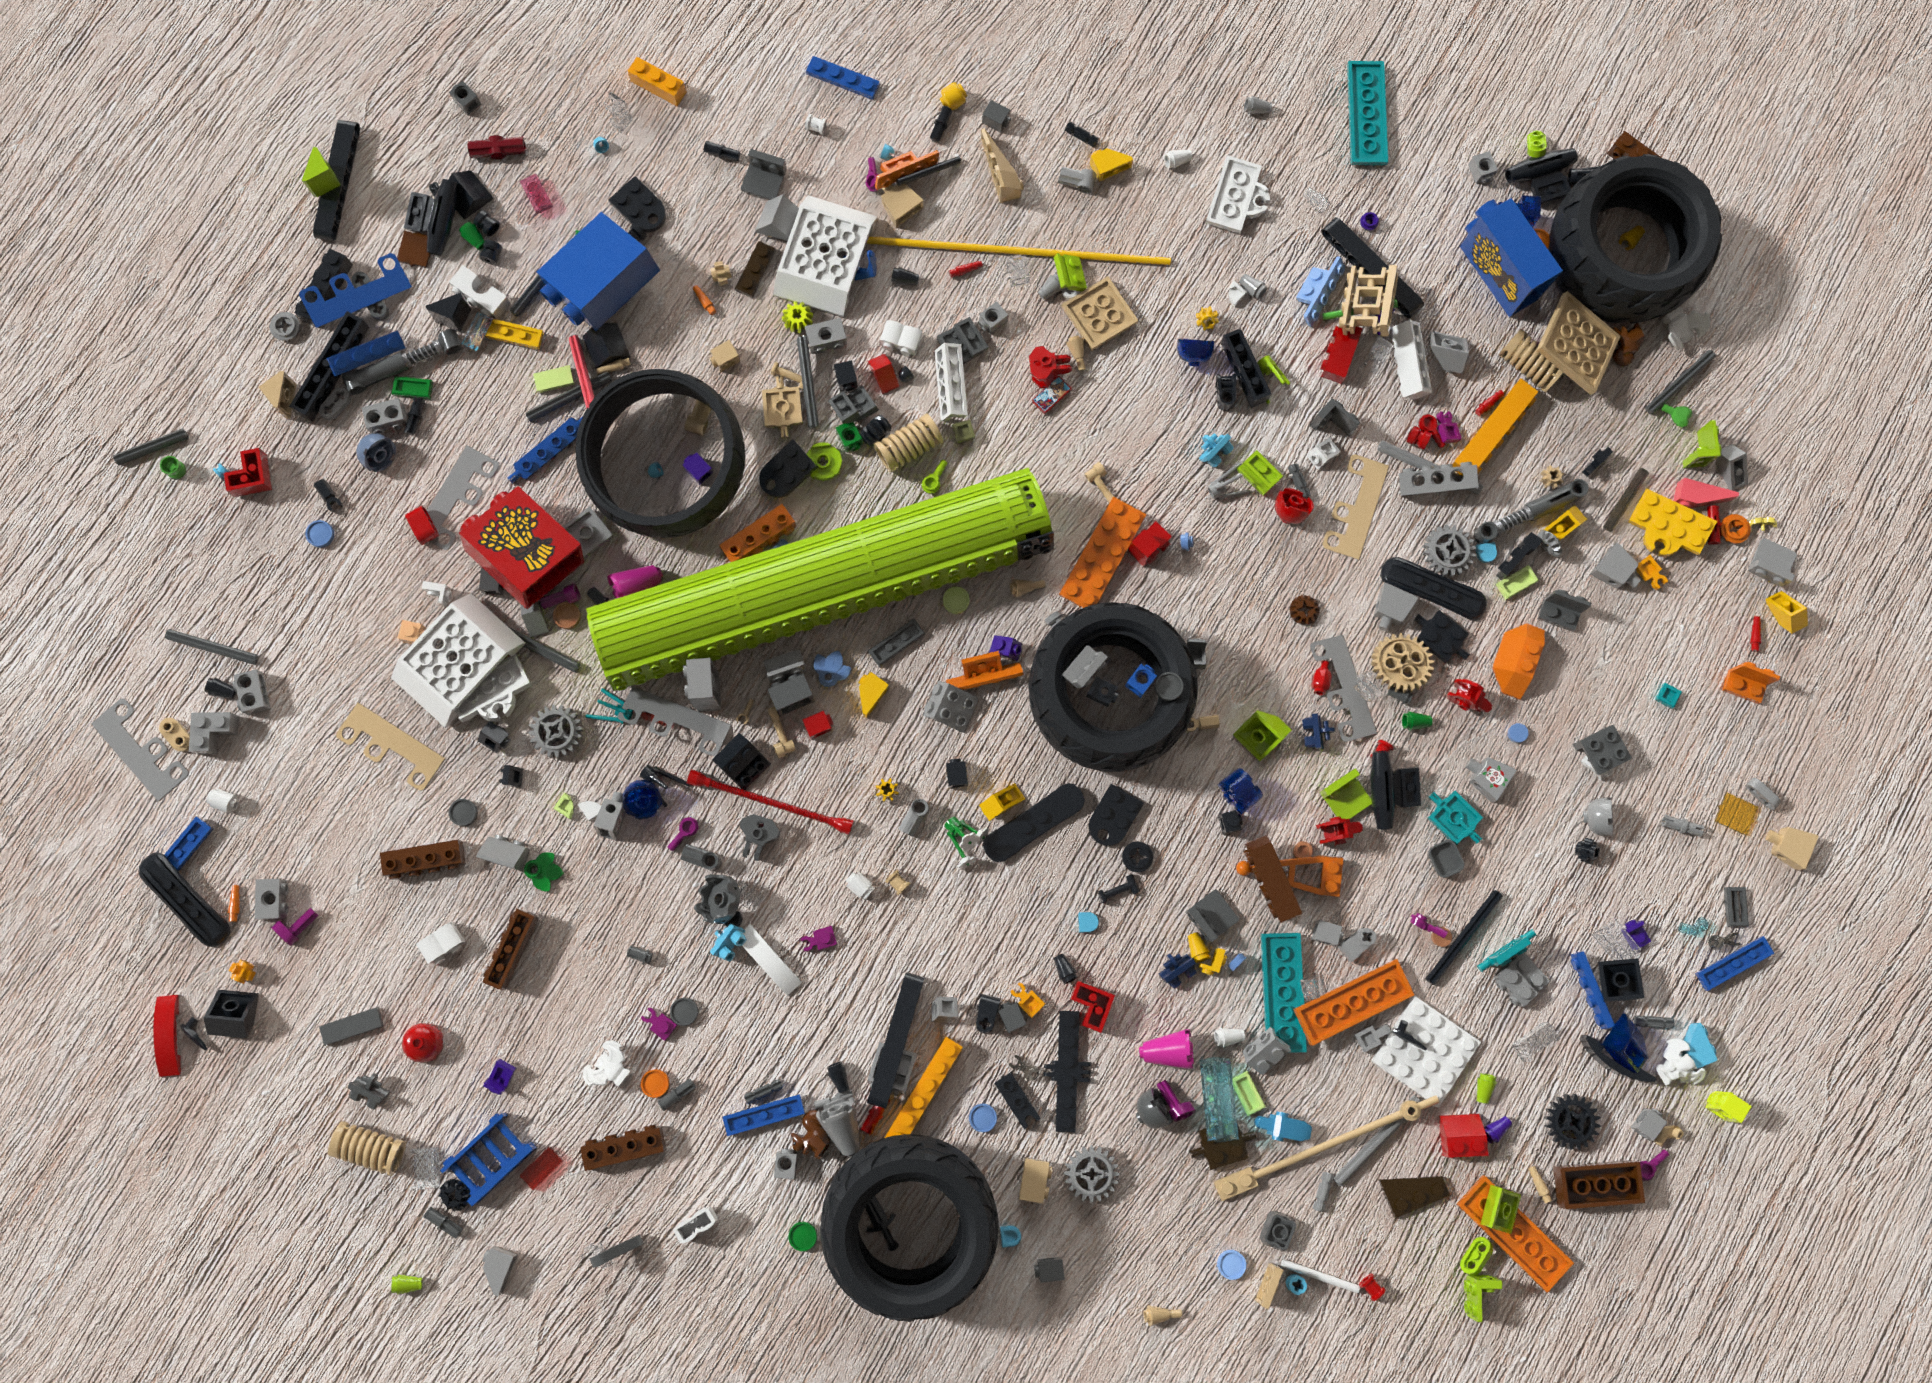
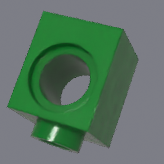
[835,422,863,452]

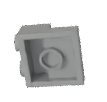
[1493,952,1550,1007]
[867,1042,917,1097]

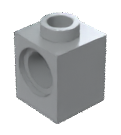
[1468,151,1498,184]
[979,301,1008,335]
[1311,920,1344,946]
[931,997,958,1023]
[1630,1108,1667,1141]
[774,1148,798,1179]

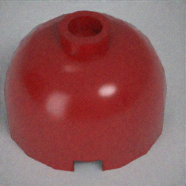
[1275,488,1314,524]
[402,1023,444,1063]

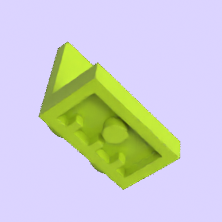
[1683,420,1722,468]
[1320,768,1372,819]
[1464,1274,1502,1322]

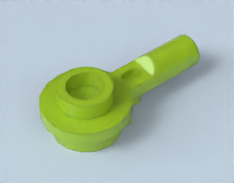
[922,460,948,494]

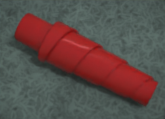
[949,261,983,278]
[1475,390,1504,416]
[1750,616,1762,652]

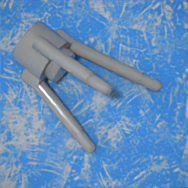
[1208,462,1251,501]

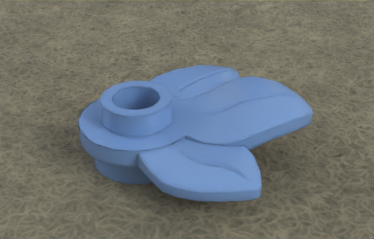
[814,651,851,687]

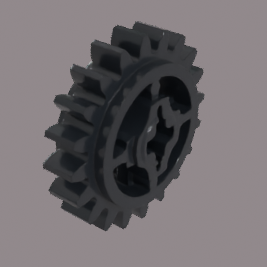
[1544,1094,1601,1150]

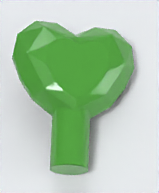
[1661,404,1693,428]

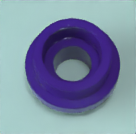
[1360,212,1379,231]

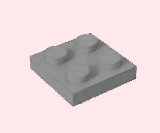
[563,506,614,559]

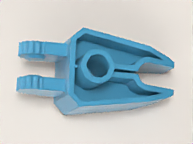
[1254,1111,1312,1142]

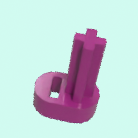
[539,583,581,609]
[272,908,319,946]
[1157,1080,1196,1122]

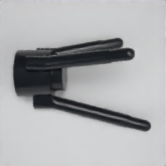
[1568,166,1599,187]
[640,764,690,807]

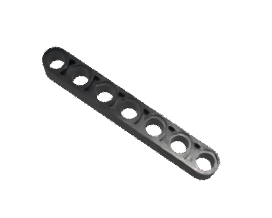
[313,120,360,241]
[1321,217,1424,318]
[867,972,925,1109]

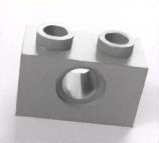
[805,318,847,354]
[255,879,289,920]

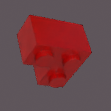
[224,448,272,497]
[1128,521,1172,567]
[1070,981,1115,1033]

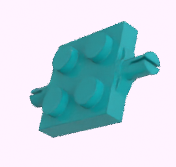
[1427,790,1483,845]
[1477,929,1537,972]

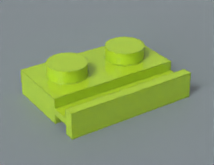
[1054,253,1087,292]
[1237,450,1283,496]

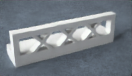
[935,343,968,422]

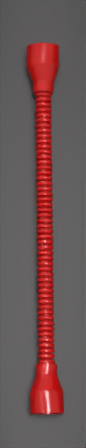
[687,769,854,835]

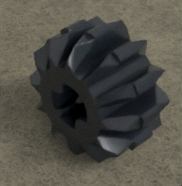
[860,415,892,447]

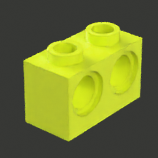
[1705,1091,1752,1123]

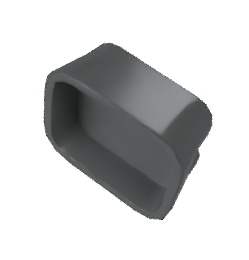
[1427,840,1465,878]
[1260,1211,1296,1251]

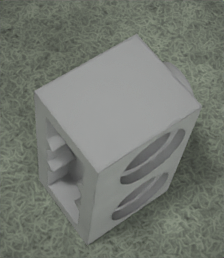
[362,398,407,434]
[233,669,271,715]

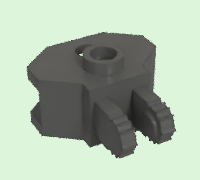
[740,814,781,861]

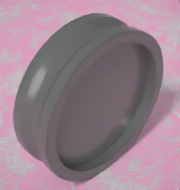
[1154,672,1183,701]
[449,799,478,826]
[670,998,698,1026]

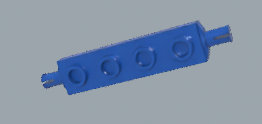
[507,416,583,484]

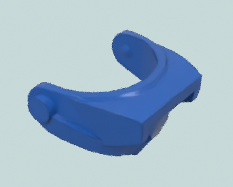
[843,250,877,281]

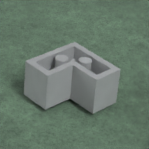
[189,712,239,754]

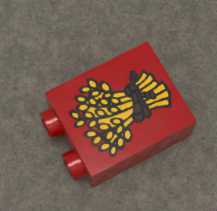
[459,486,585,609]

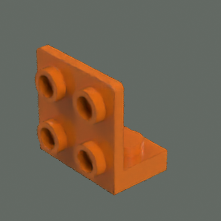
[1722,662,1781,704]

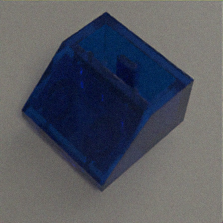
[1602,1013,1648,1074]

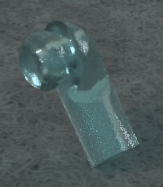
[1678,917,1709,936]

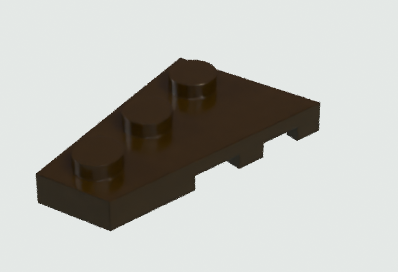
[1378,1176,1450,1218]

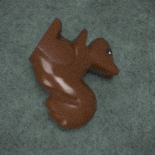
[1612,323,1645,367]
[791,1110,831,1160]

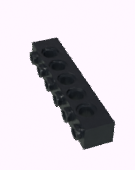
[289,311,370,422]

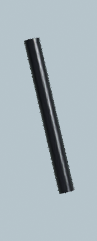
[896,156,961,186]

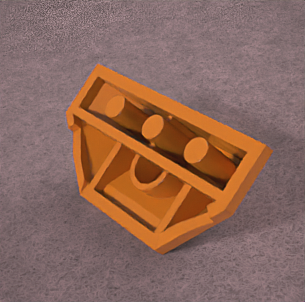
[1492,623,1545,700]

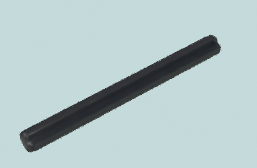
[1426,890,1503,985]

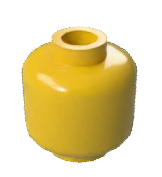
[940,82,967,110]

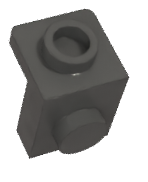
[1186,639,1207,669]

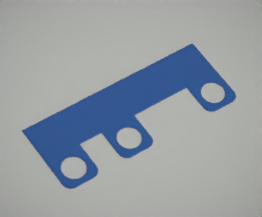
[299,253,412,328]

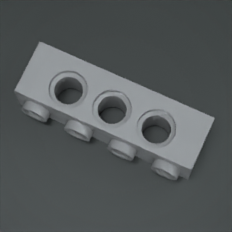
[1399,462,1479,496]

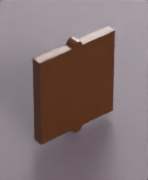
[397,231,430,268]

